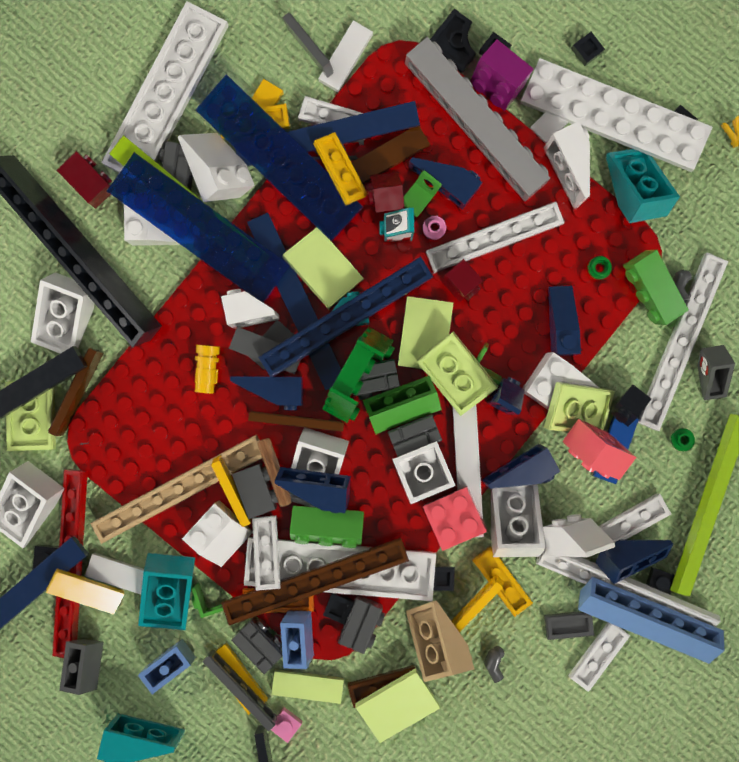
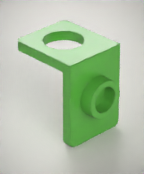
[403,170,442,217]
[476,342,502,385]
[191,582,224,618]

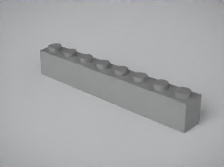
[405,37,550,201]

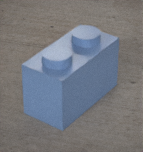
[280,610,314,669]
[138,639,196,694]

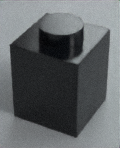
[609,384,652,427]

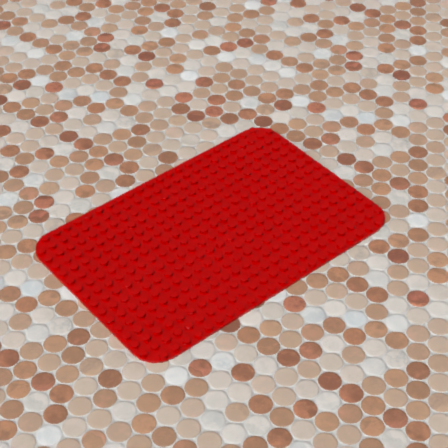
[67,40,662,661]

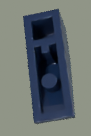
[408,157,483,210]
[548,286,581,356]
[230,376,303,410]
[487,377,525,415]
[481,444,560,489]
[275,467,351,513]
[596,540,674,584]

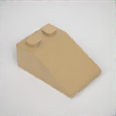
[406,601,474,682]

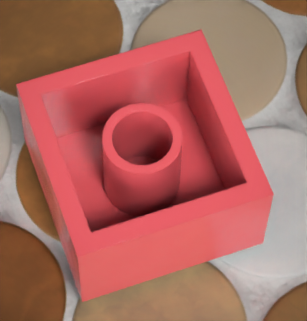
[562,419,637,480]
[423,486,487,551]

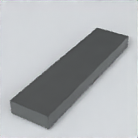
[203,649,277,732]

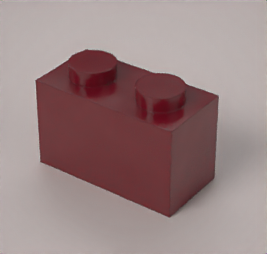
[56,151,115,209]
[367,172,405,212]
[442,259,483,302]

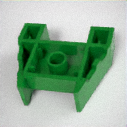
[323,327,395,423]

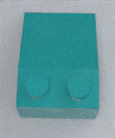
[606,149,680,223]
[138,553,195,630]
[97,713,185,762]

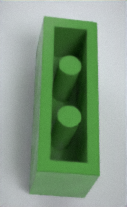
[623,250,689,325]
[363,376,442,434]
[290,506,364,548]

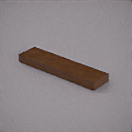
[352,126,430,184]
[48,348,104,436]
[248,411,344,432]

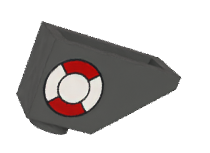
[697,345,735,400]

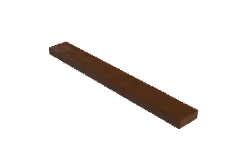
[221,537,409,626]

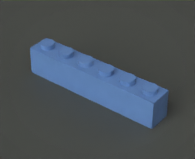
[578,577,725,664]

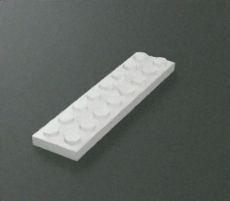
[102,1,229,186]
[520,58,713,172]
[244,537,436,601]

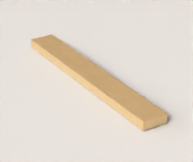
[90,435,262,544]

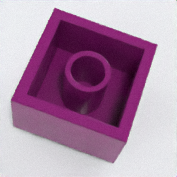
[470,39,534,111]

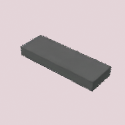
[282,12,334,78]
[229,327,301,374]

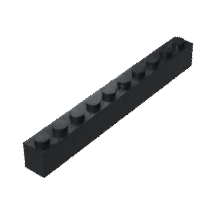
[0,155,162,347]

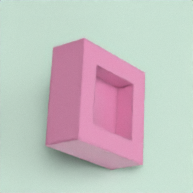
[271,707,302,743]

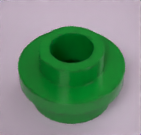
[588,256,612,280]
[671,428,695,452]

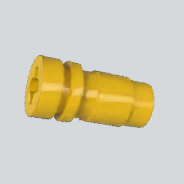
[195,345,220,393]

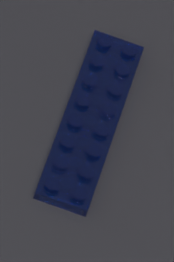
[196,74,364,241]
[107,152,290,303]

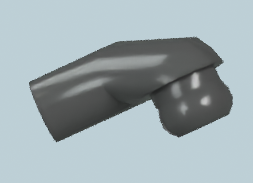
[673,270,692,303]
[484,646,505,683]

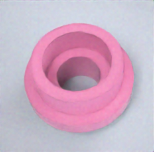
[423,216,446,240]

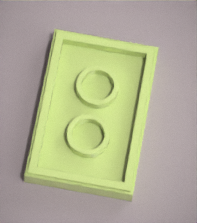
[282,227,364,309]
[398,296,453,369]
[416,331,498,416]
[5,381,56,451]
[544,382,615,432]
[355,668,440,743]

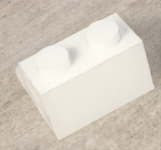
[221,289,280,329]
[393,441,456,504]
[182,500,253,567]
[543,514,615,557]

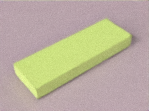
[271,669,344,704]

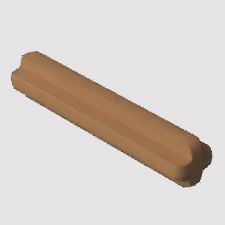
[258,438,292,507]

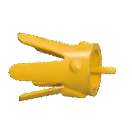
[721,116,739,148]

